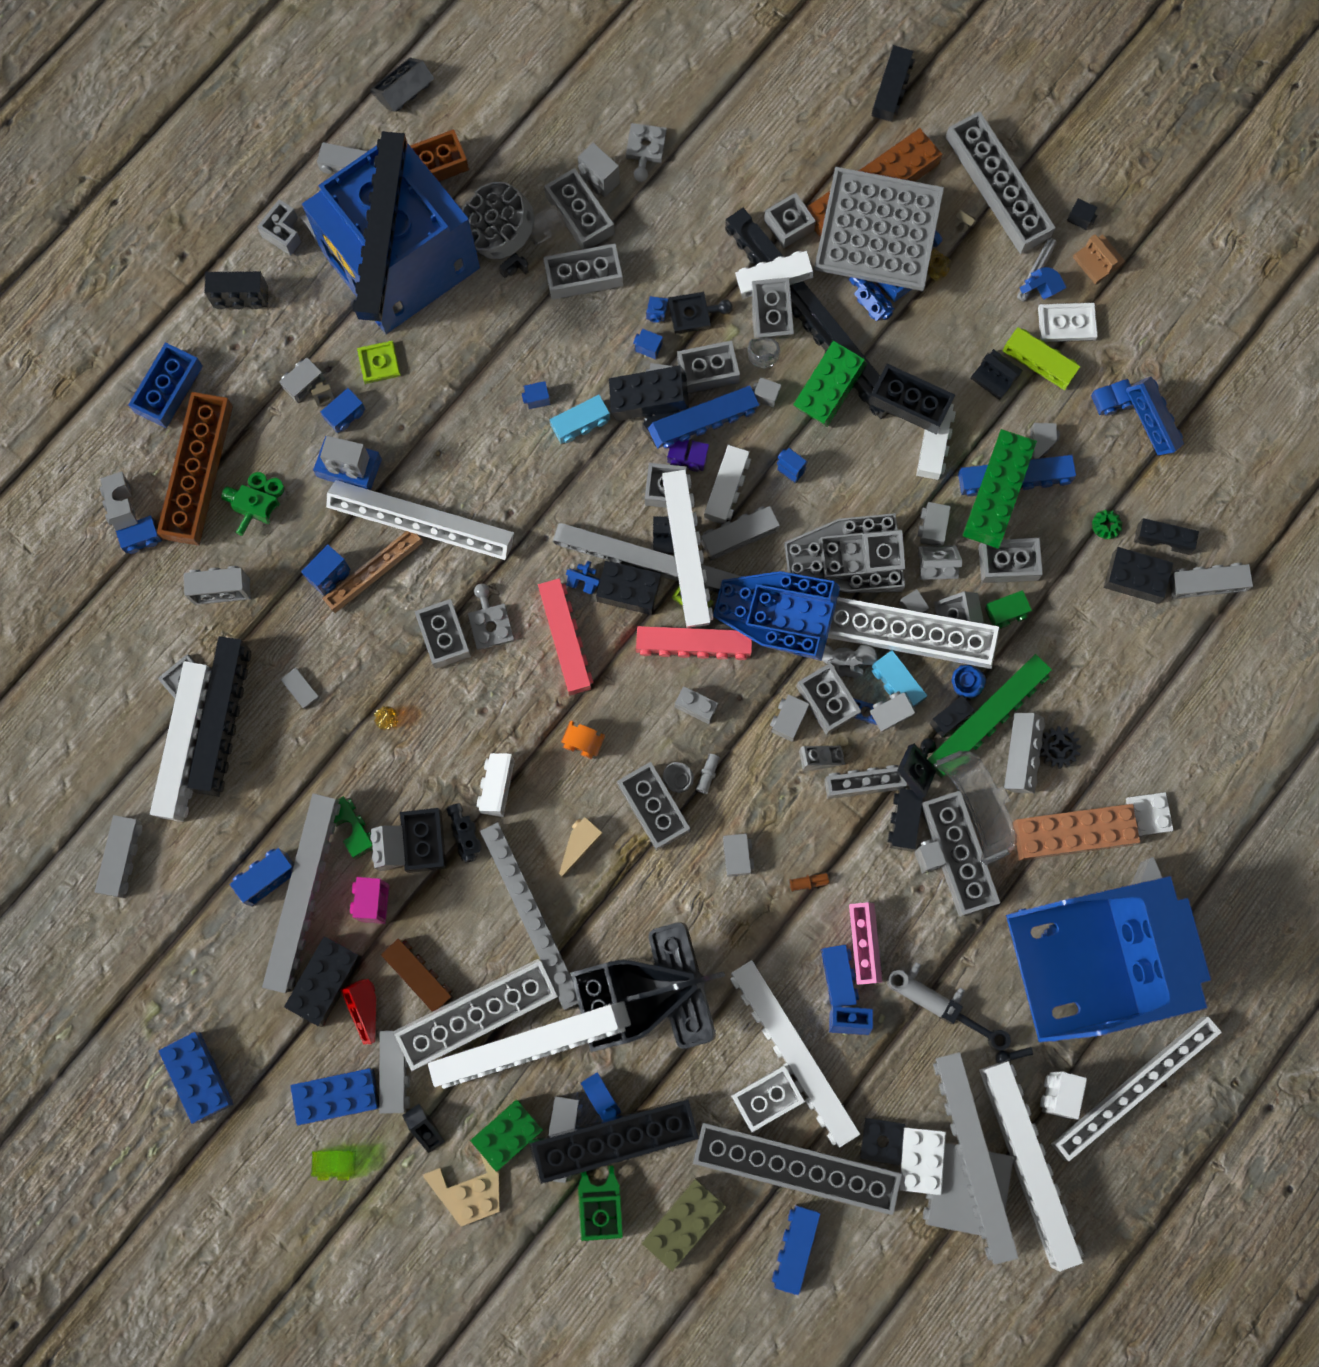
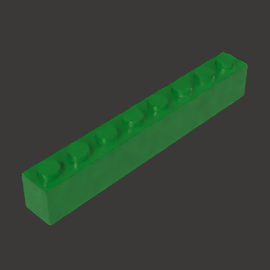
[928,654,1052,778]

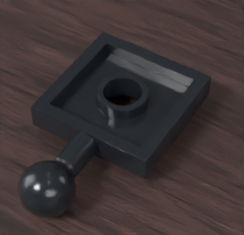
[668,292,733,334]
[897,738,936,799]
[860,1118,906,1165]

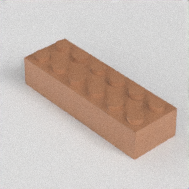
[1013,804,1140,861]

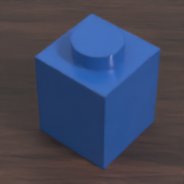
[633,328,663,360]
[521,381,550,409]

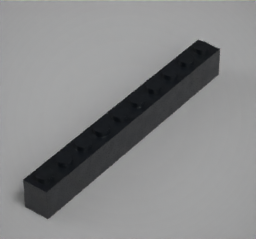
[353,131,407,322]

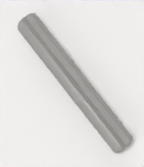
[1017,238,1057,302]

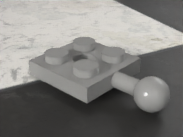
[626,123,667,182]
[468,583,514,650]

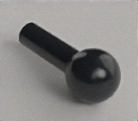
[995,1047,1034,1064]

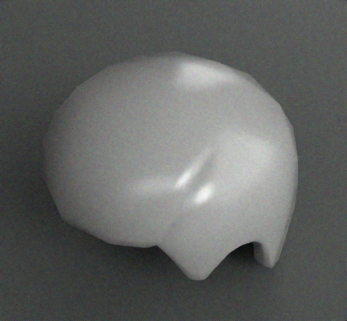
[662,762,694,793]

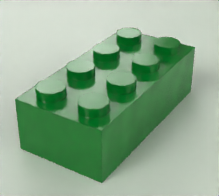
[793,341,867,427]

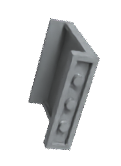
[923,1143,1013,1236]

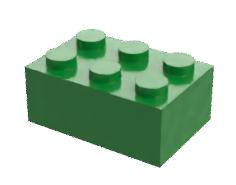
[470,1099,543,1173]

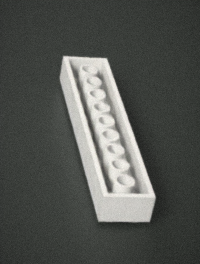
[828,597,999,669]
[428,1001,631,1089]
[979,1062,1083,1272]

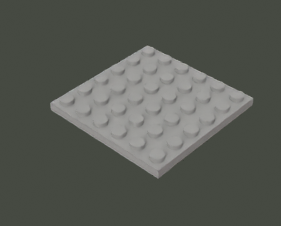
[814,167,944,291]

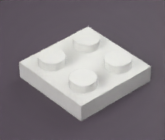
[1126,792,1173,836]

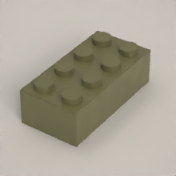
[641,1179,726,1272]

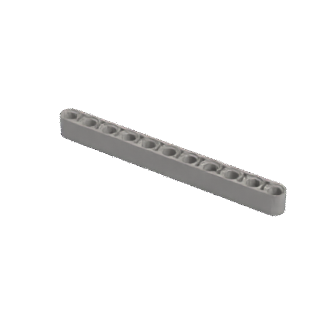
[552,523,742,593]

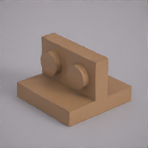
[1073,234,1125,285]

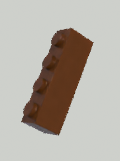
[381,938,454,1012]

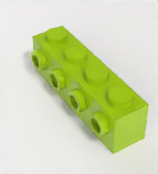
[1003,327,1081,390]

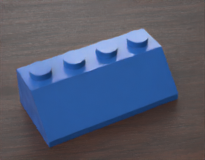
[1126,376,1184,455]

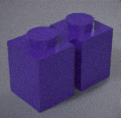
[667,440,709,472]

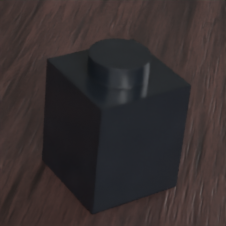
[1067,198,1098,230]

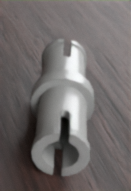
[696,754,720,794]

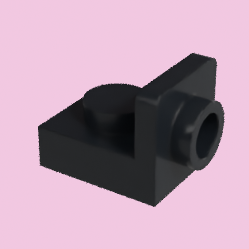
[499,253,529,278]

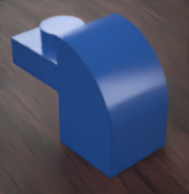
[1019,267,1066,300]
[581,1072,622,1120]

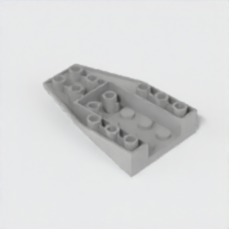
[784,513,905,593]

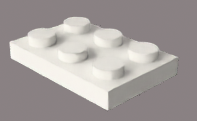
[1038,303,1097,342]
[900,1128,946,1195]

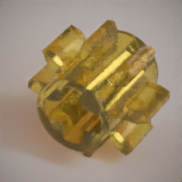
[374,706,398,730]

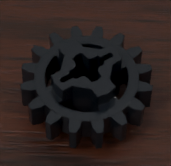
[1040,726,1081,769]

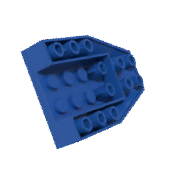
[713,571,840,661]

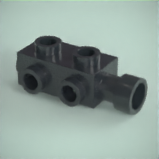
[446,803,482,863]

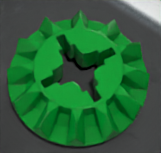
[1092,509,1123,539]

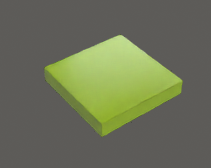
[357,340,401,384]

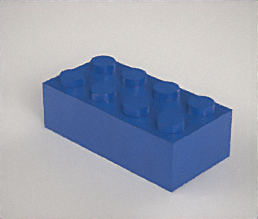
[128,342,203,429]
[158,1032,234,1124]
[290,1068,379,1126]

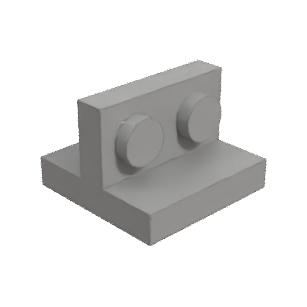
[918,546,962,580]

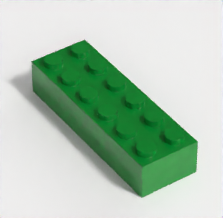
[962,429,1037,549]

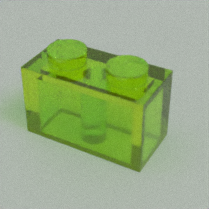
[311,1151,356,1181]

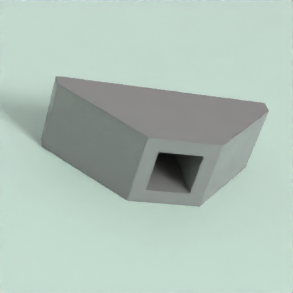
[799,746,845,771]

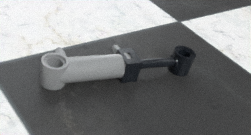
[887,962,1011,1051]

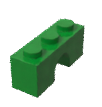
[334,796,373,860]

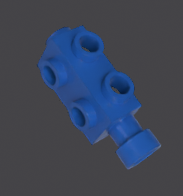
[849,277,894,321]

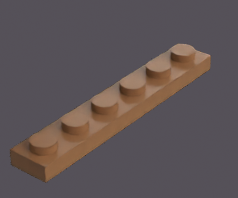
[322,531,424,613]

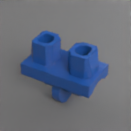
[566,561,600,594]

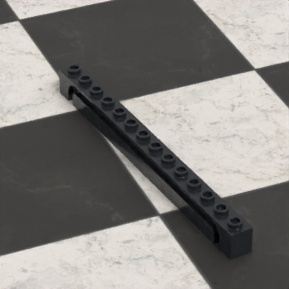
[725,207,889,419]

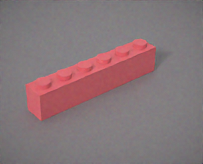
[538,578,593,696]
[636,626,752,660]

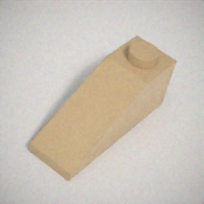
[559,817,603,878]

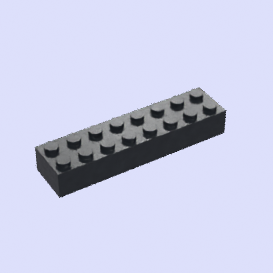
[187,636,251,797]
[529,1098,699,1184]

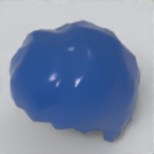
[951,665,986,699]

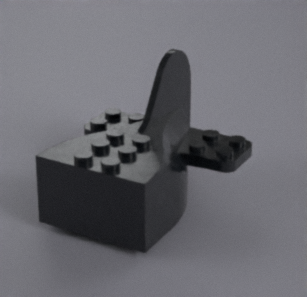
[571,922,725,1052]

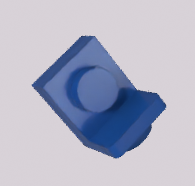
[646,296,668,323]

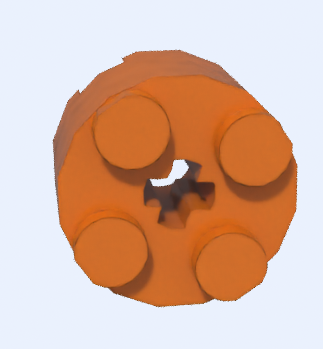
[561,721,606,759]

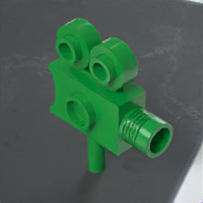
[221,472,285,536]

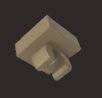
[955,210,977,233]
[311,382,335,407]

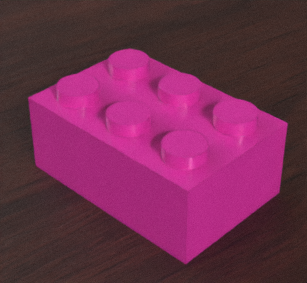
[350,877,389,924]

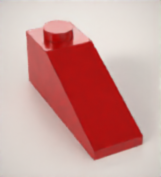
[341,979,376,1044]

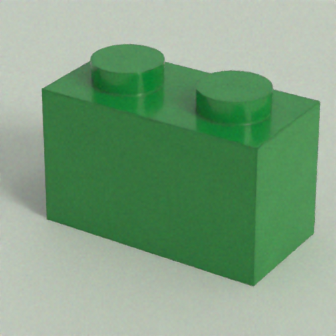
[985,590,1032,629]

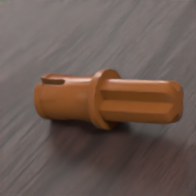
[789,873,829,892]

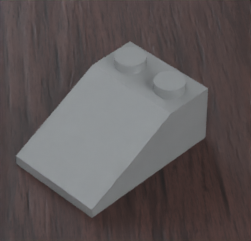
[752,277,794,338]

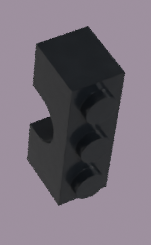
[1134,518,1199,555]

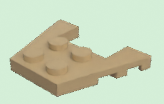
[423,1153,500,1227]

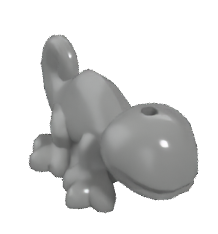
[822,645,877,679]

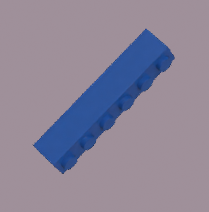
[648,385,759,449]
[958,455,1076,497]

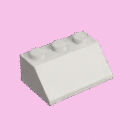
[477,754,515,817]

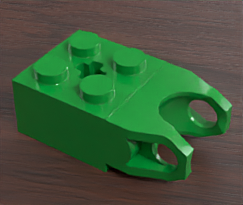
[578,1166,623,1241]

